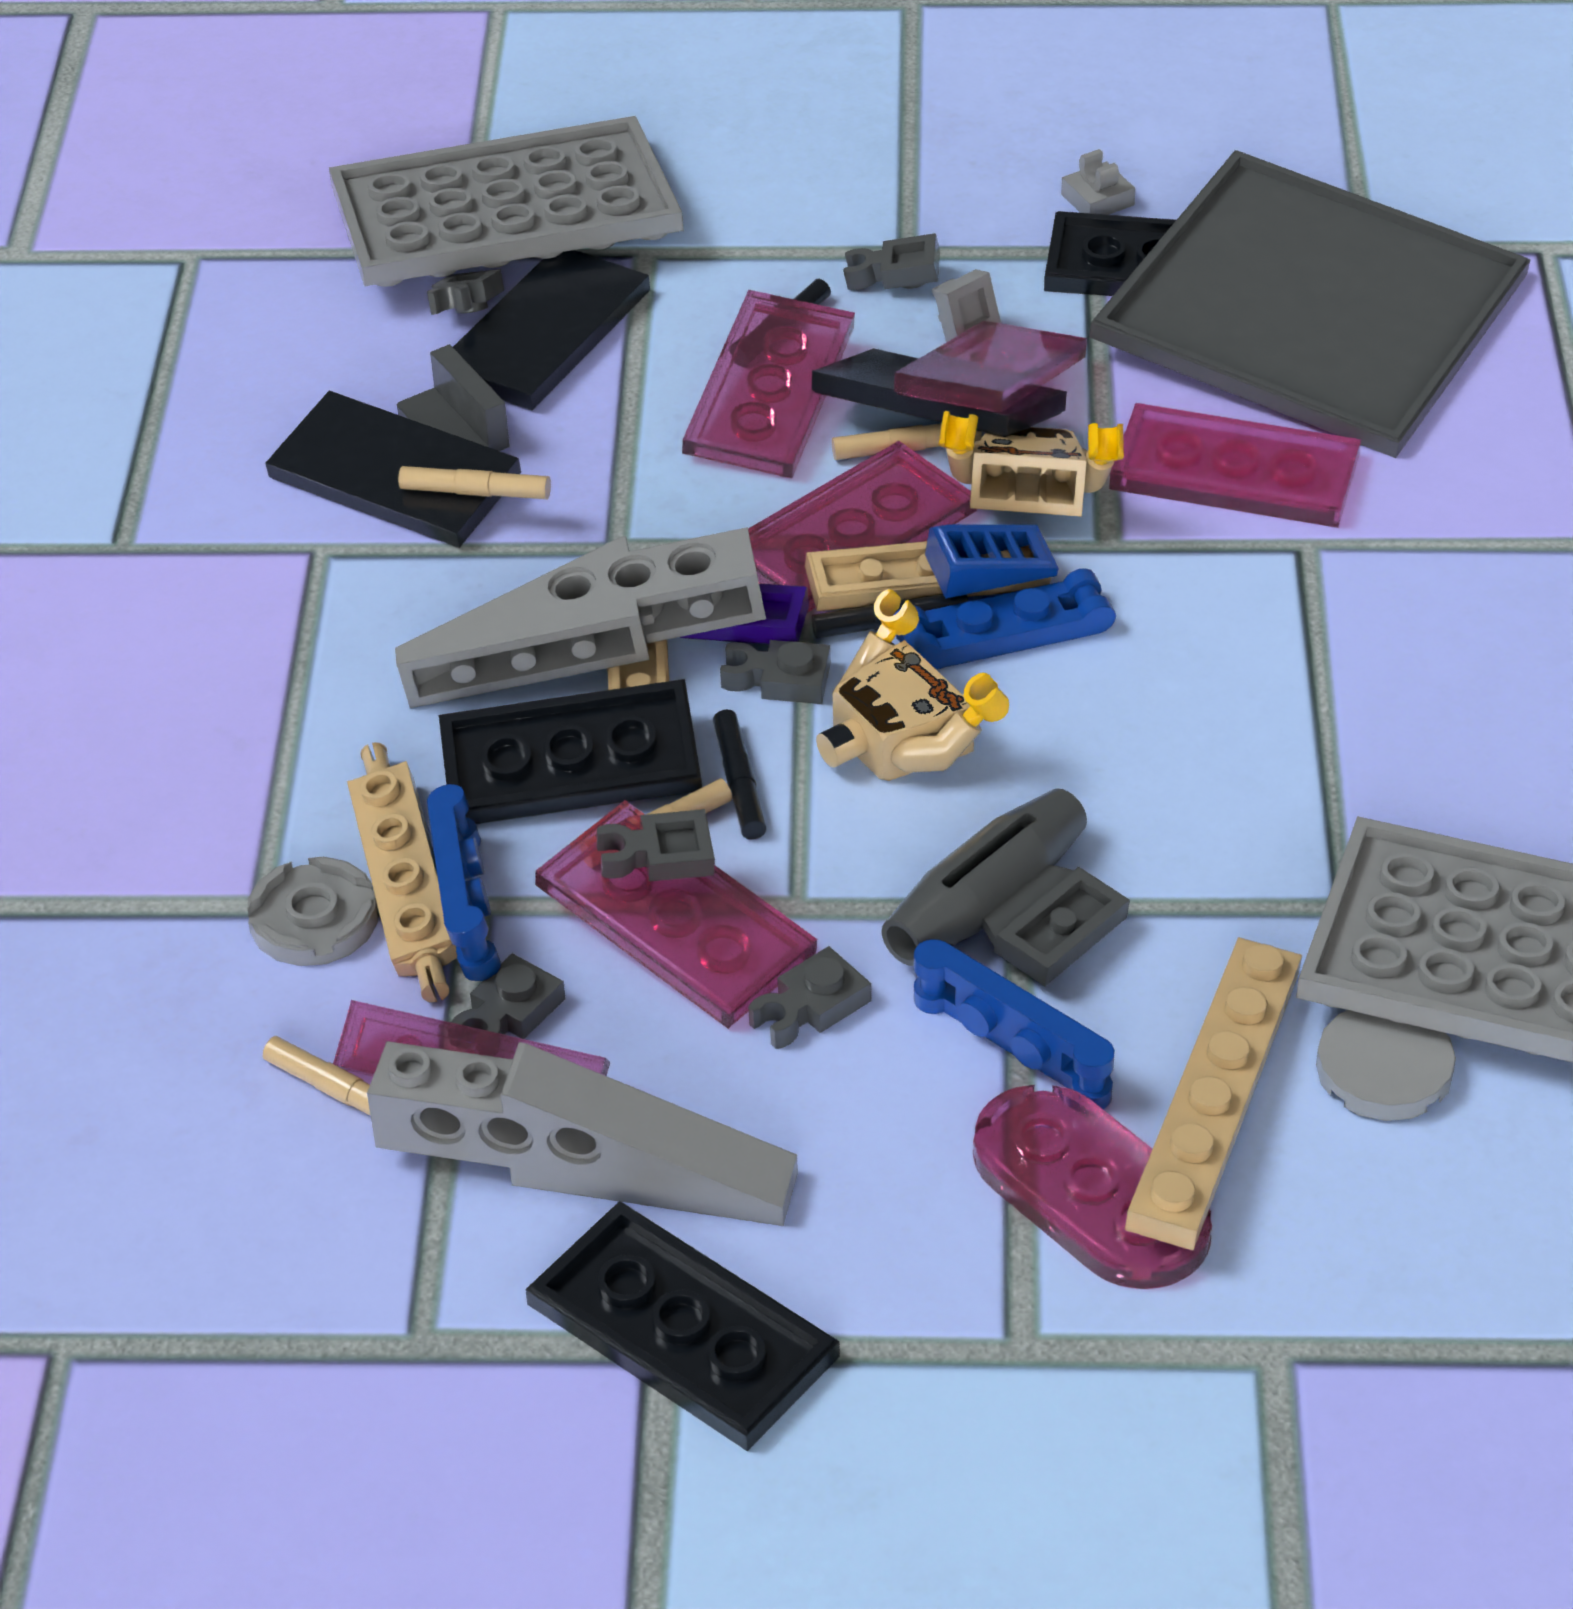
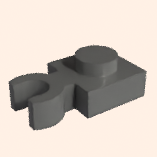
[843,233,940,290]
[427,269,504,315]
[720,640,831,704]
[596,809,715,882]
[748,946,872,1049]
[449,953,565,1057]

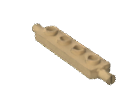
[347,742,457,1002]

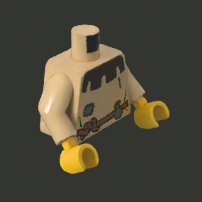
[938,411,1124,517]
[816,589,1009,781]

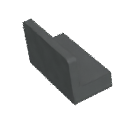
[397,344,510,451]

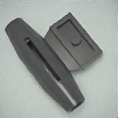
[881,788,1130,986]

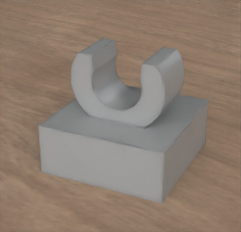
[1061,149,1135,215]
[932,269,1001,345]

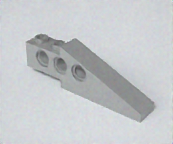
[395,527,766,708]
[367,1041,798,1226]

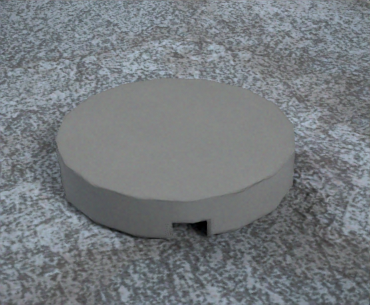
[247,857,378,966]
[1316,1010,1456,1121]

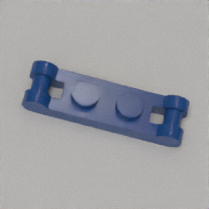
[894,568,1116,669]
[427,784,501,981]
[914,939,1115,1112]

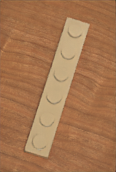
[1125,937,1302,1251]

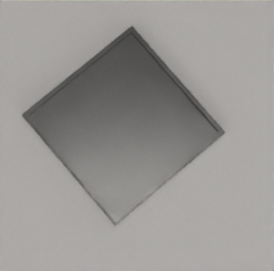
[1089,150,1530,458]

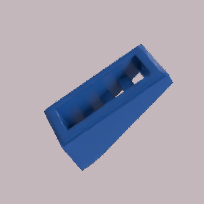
[925,524,1059,599]

